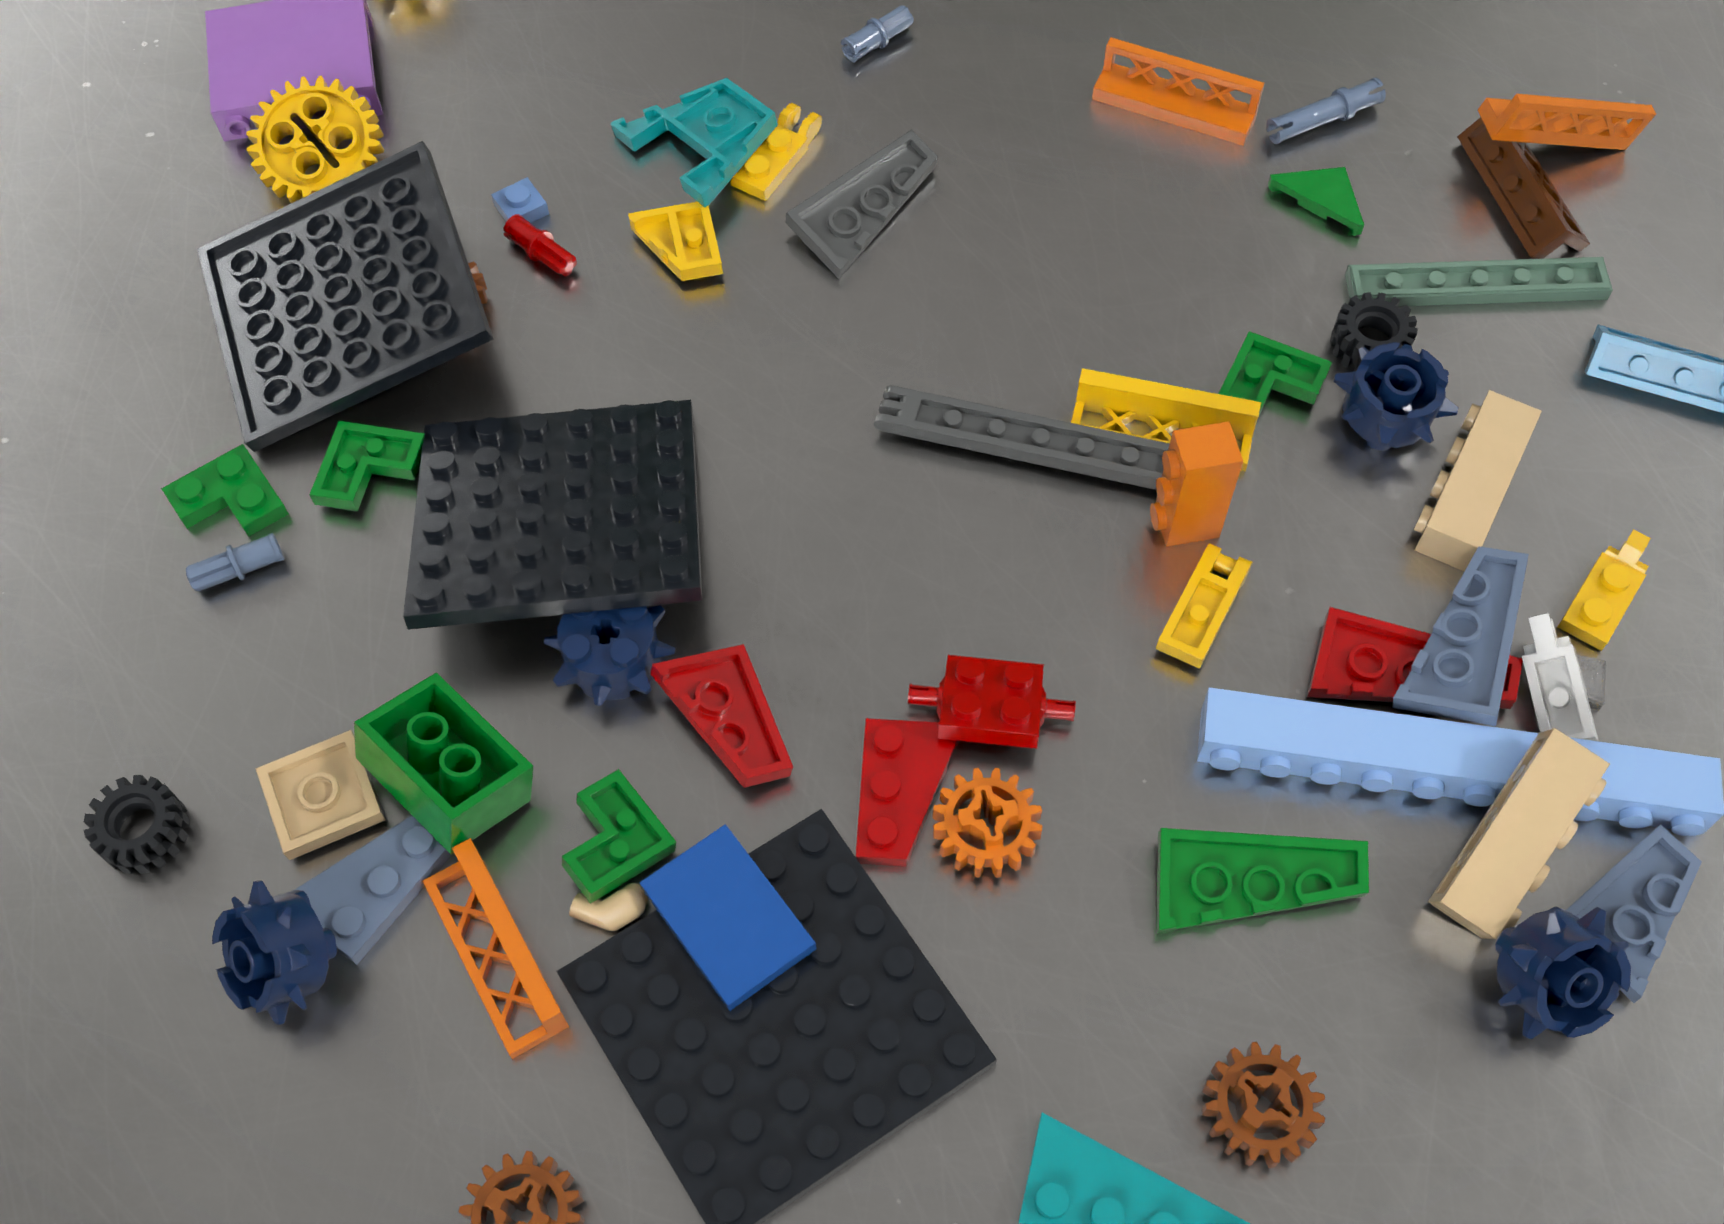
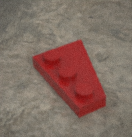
[650,644,793,788]
[856,718,959,867]

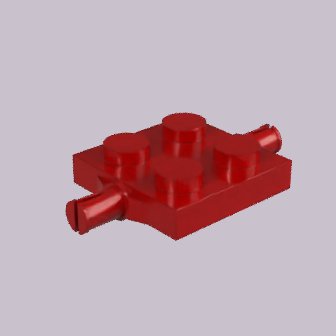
[908,655,1076,749]

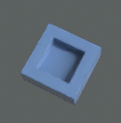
[491,177,549,223]

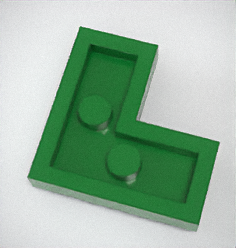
[1218,331,1332,415]
[309,421,425,511]
[161,444,289,537]
[562,769,676,904]

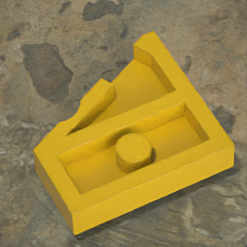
[628,201,723,281]

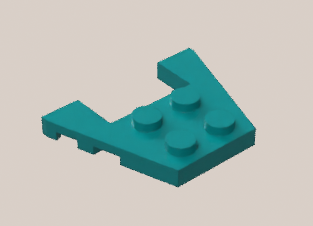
[610,78,778,207]

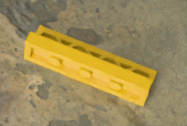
[1071,368,1261,471]

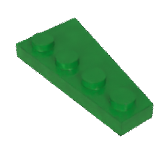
[1156,828,1369,934]

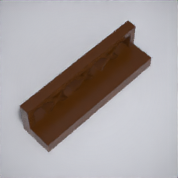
[1457,117,1590,259]

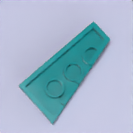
[1018,1112,1250,1224]

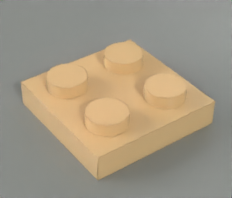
[255,730,386,860]

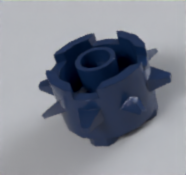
[1333,342,1459,451]
[544,605,675,706]
[212,880,337,1025]
[1495,907,1631,1040]

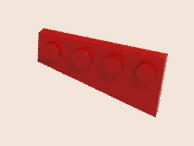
[1307,607,1523,709]

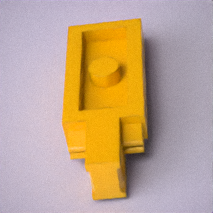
[1557,529,1651,651]

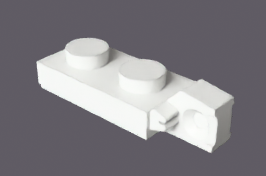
[1522,613,1598,741]

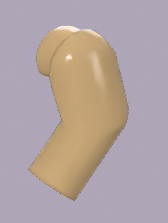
[569,883,648,931]

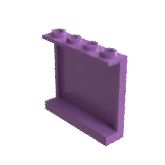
[205,0,383,141]

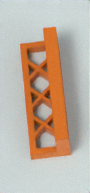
[1092,37,1265,146]
[1478,93,1656,150]
[422,838,569,1059]

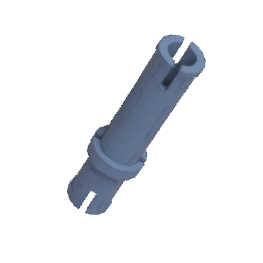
[1266,77,1386,144]

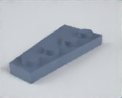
[1393,546,1529,727]

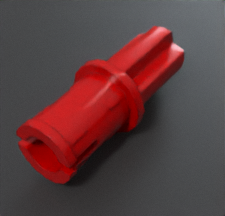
[503,214,577,276]

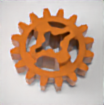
[933,768,1043,878]

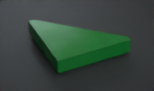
[1268,167,1364,236]

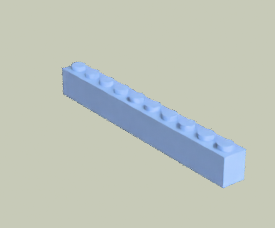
[1197,687,1724,836]

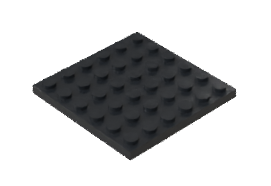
[197,141,494,452]
[403,400,702,630]
[556,809,997,1224]

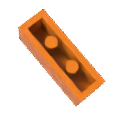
[1150,421,1243,547]

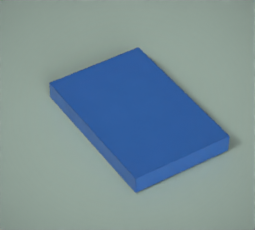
[639,824,817,1011]

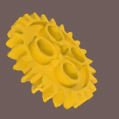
[246,76,384,203]

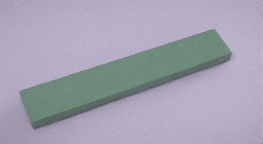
[1345,257,1613,307]

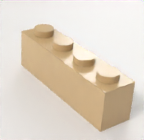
[1414,390,1542,571]
[1428,728,1610,939]

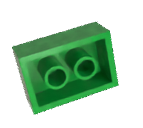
[354,672,533,855]

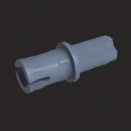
[841,6,914,63]
[186,532,284,591]

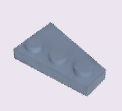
[293,815,451,965]
[1566,824,1702,1003]

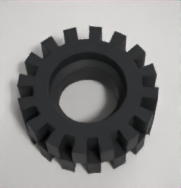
[1330,292,1418,371]
[83,775,190,874]

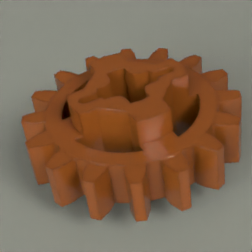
[1202,1042,1325,1168]
[459,1151,585,1224]

